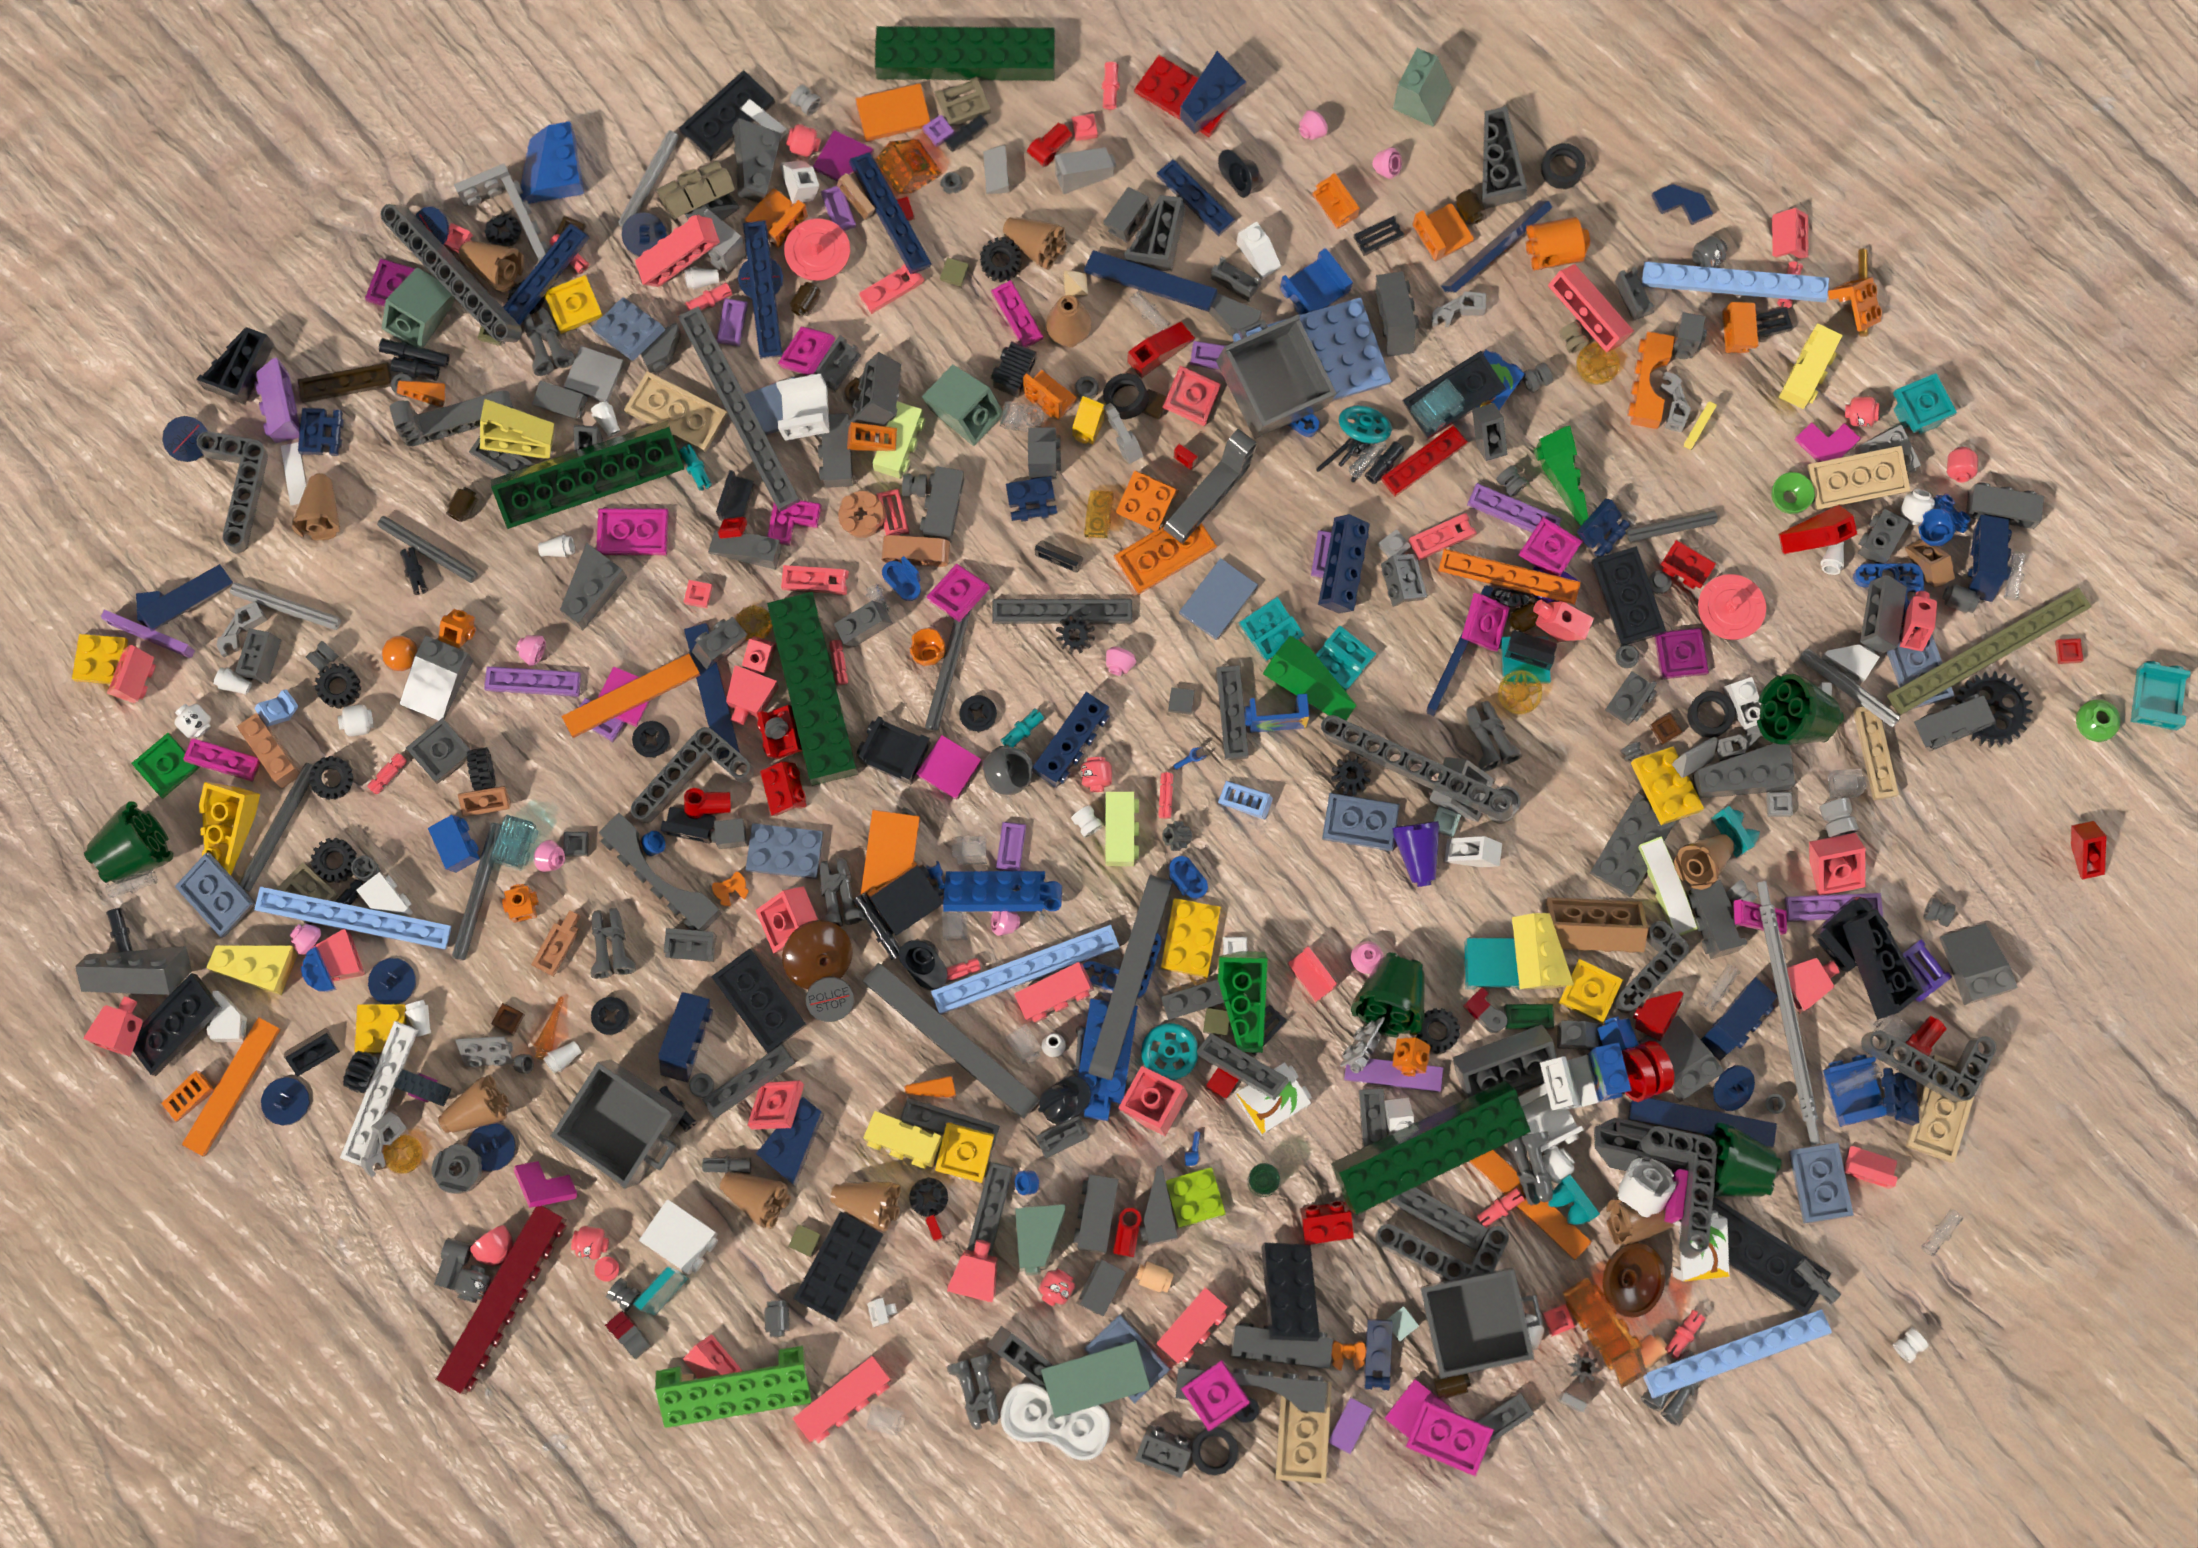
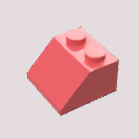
[107,645,156,703]
[1809,833,1865,895]
[756,886,818,953]
[1119,1066,1188,1137]

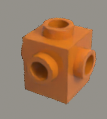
[438,609,476,648]
[502,884,539,923]
[1392,1037,1430,1077]

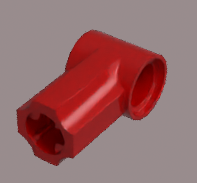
[1027,122,1072,167]
[684,788,731,818]
[1904,1016,1947,1066]
[1113,1208,1141,1257]

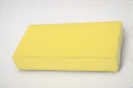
[1684,401,1717,450]

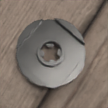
[432,1144,482,1194]

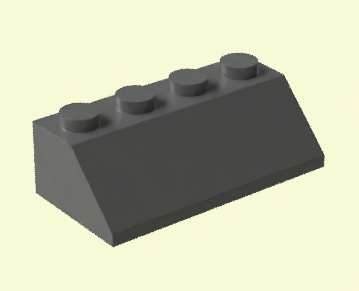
[1452,1025,1556,1099]

